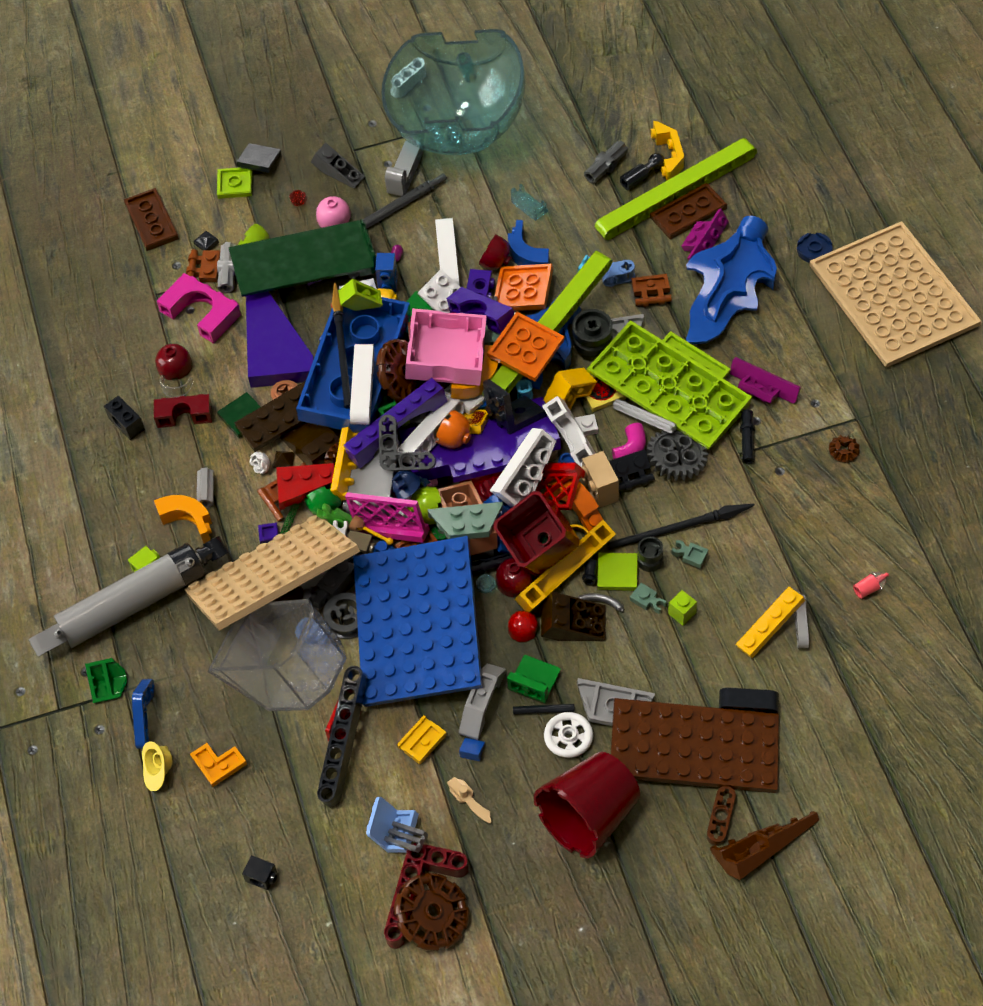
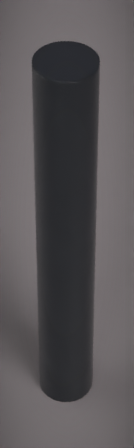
[513,704,574,715]

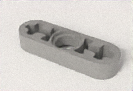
[794,595,809,648]

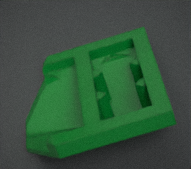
[85,658,127,703]

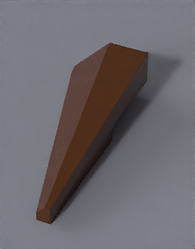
[710,811,819,880]

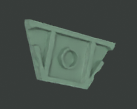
[428,502,503,539]

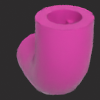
[612,423,646,459]

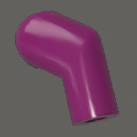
[391,245,403,262]

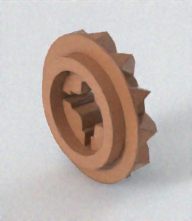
[271,380,297,400]

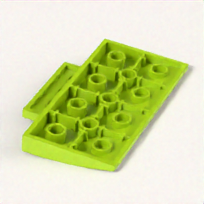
[587,320,752,450]

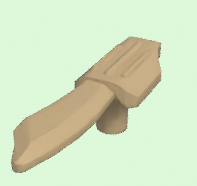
[447,777,491,824]

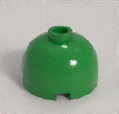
[304,486,343,515]

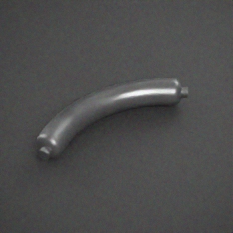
[578,593,624,612]

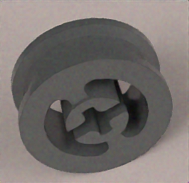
[323,593,358,639]

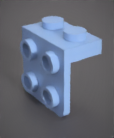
[366,797,419,853]

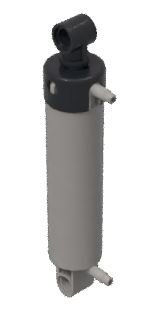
[28,536,229,657]

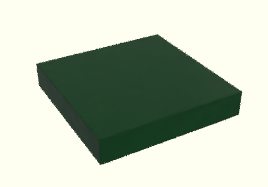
[217,392,260,438]

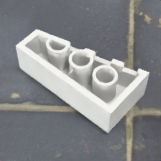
[490,428,556,508]

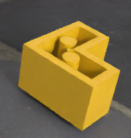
[543,367,597,410]

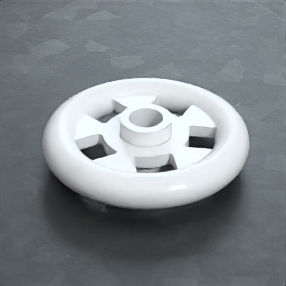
[544,712,593,758]

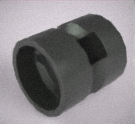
[638,537,663,572]

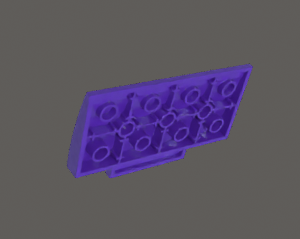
[398,397,561,483]

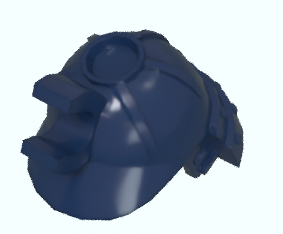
[392,470,431,499]

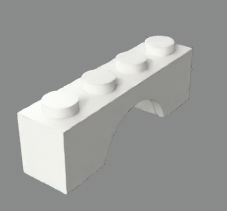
[542,396,595,467]

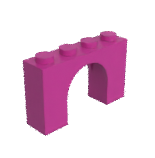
[157,273,241,344]

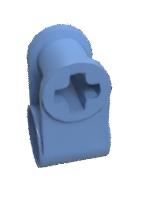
[602,260,635,287]

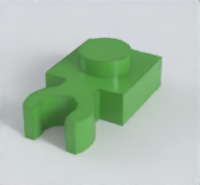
[317,503,352,528]

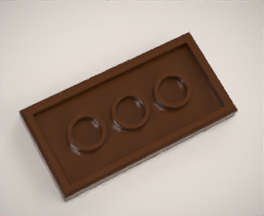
[650,183,727,240]
[123,188,179,251]

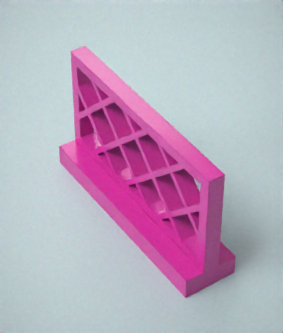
[345,492,430,543]

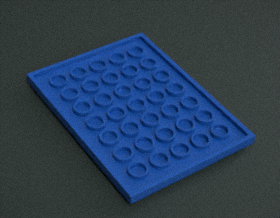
[353,536,483,707]

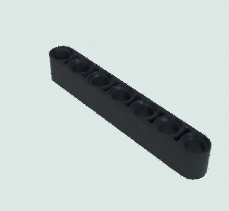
[317,666,367,808]

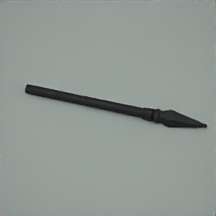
[607,503,755,550]

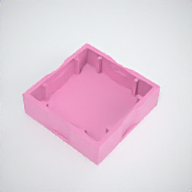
[405,308,486,386]

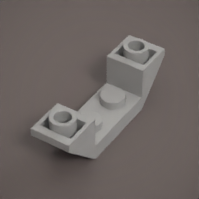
[459,663,506,740]

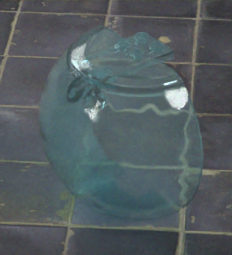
[381,29,526,155]

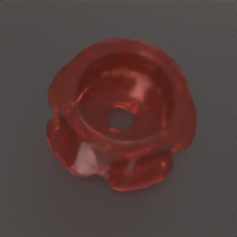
[289,190,306,206]

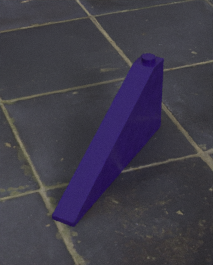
[246,291,314,388]

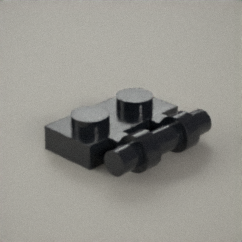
[609,449,655,491]

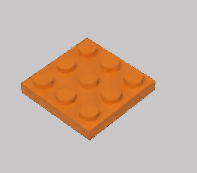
[494,264,553,311]
[487,312,564,382]

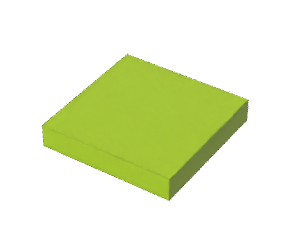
[217,167,252,199]
[597,553,638,591]

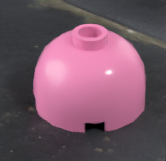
[316,196,351,228]

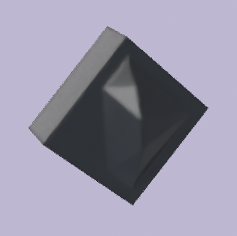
[194,231,219,250]

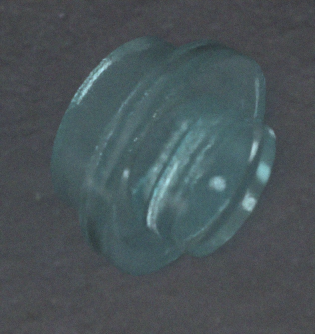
[476,574,496,593]

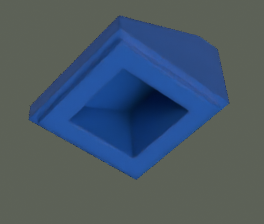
[459,738,485,761]

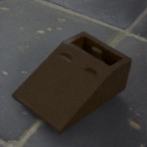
[541,591,605,641]

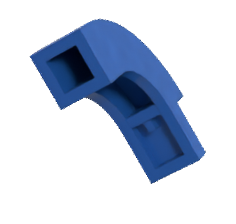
[508,220,549,266]

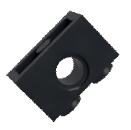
[104,395,145,440]

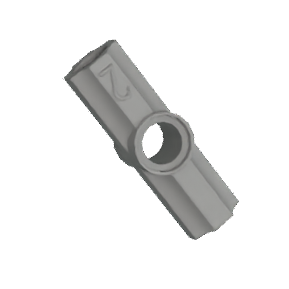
[217,242,236,293]

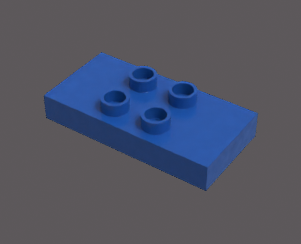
[296,297,411,433]

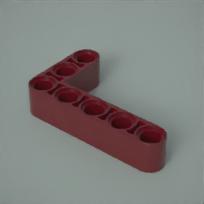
[384,843,469,949]

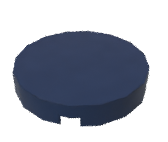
[797,232,833,263]

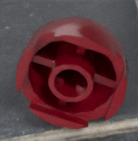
[479,234,511,271]
[155,344,192,380]
[495,558,535,597]

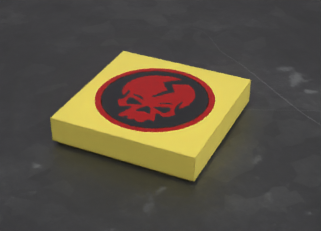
[584,375,626,412]

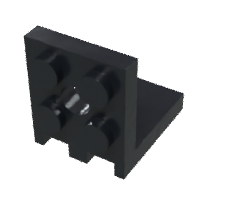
[483,379,547,435]

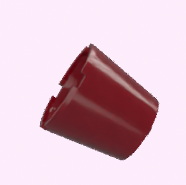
[534,752,640,858]

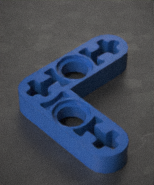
[132,679,155,749]

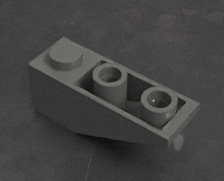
[311,142,365,188]

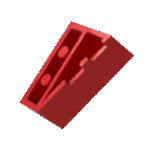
[276,463,334,511]

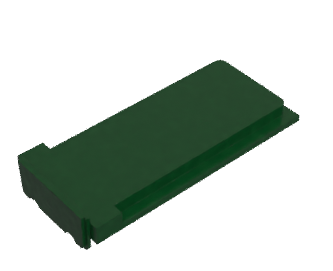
[228,219,376,297]

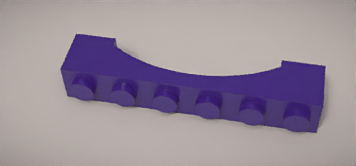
[343,378,448,469]

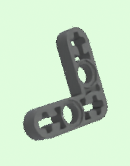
[379,415,436,471]

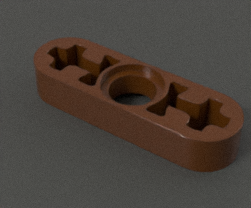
[707,786,736,846]

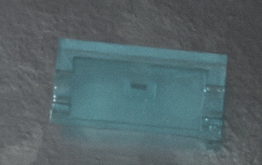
[511,184,548,221]

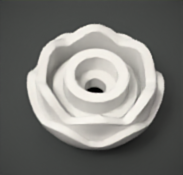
[250,452,270,474]

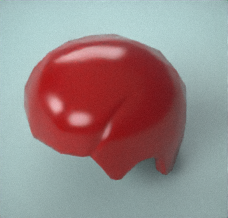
[508,611,538,642]

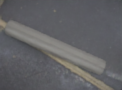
[613,399,676,434]

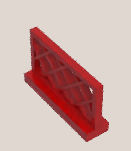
[535,463,586,510]

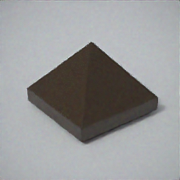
[273,451,295,468]

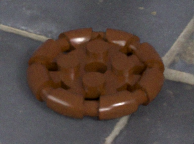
[376,339,426,403]
[394,873,469,951]

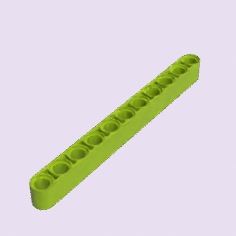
[594,138,757,240]
[482,251,613,396]

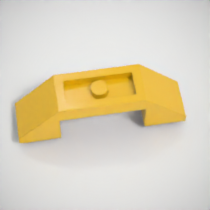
[650,121,684,181]

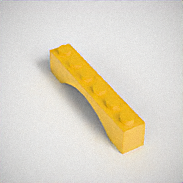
[514,520,616,612]

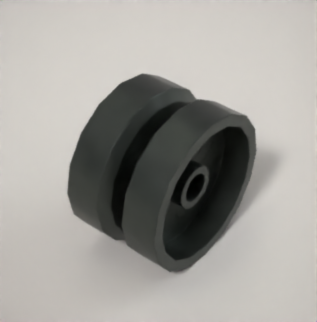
[572,309,613,357]

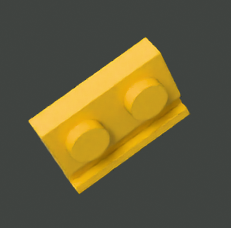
[397,715,447,764]

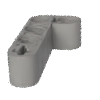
[385,140,424,196]

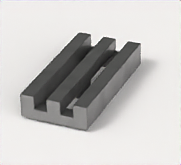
[384,821,428,853]

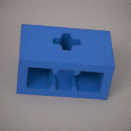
[375,253,398,292]

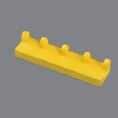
[330,427,358,501]

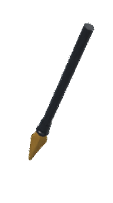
[332,283,351,409]

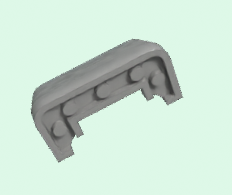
[343,440,400,519]

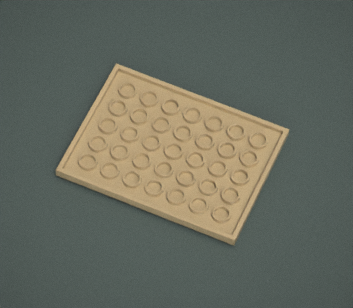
[809,221,981,368]
[184,515,360,631]

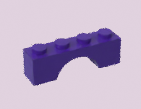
[446,287,514,334]

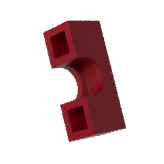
[154,394,212,428]

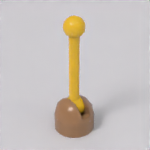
[348,515,393,545]

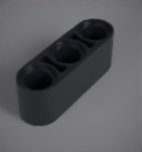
[719,688,779,714]

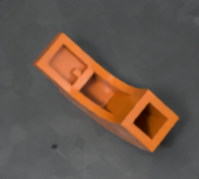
[549,479,603,532]

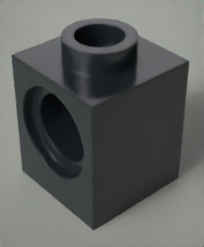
[242,855,278,890]

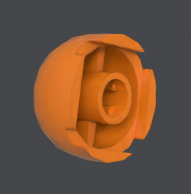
[436,410,471,449]

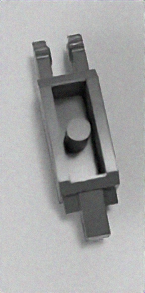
[312,554,356,610]

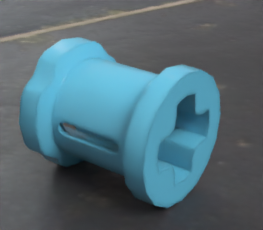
[516,379,533,399]

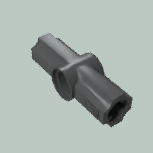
[584,141,628,184]

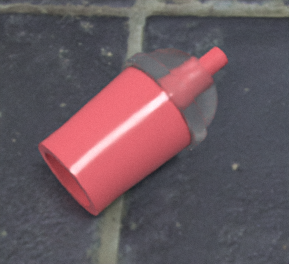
[853,572,889,599]

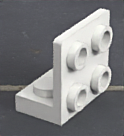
[418,269,461,313]

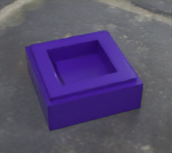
[258,522,279,544]

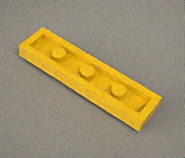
[736,587,805,658]

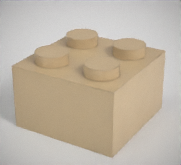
[580,451,619,509]

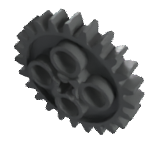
[646,429,708,481]

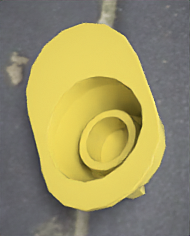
[142,741,173,791]

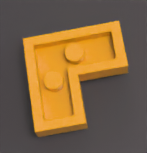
[190,743,247,787]

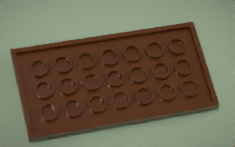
[610,698,779,793]

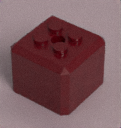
[493,491,580,576]

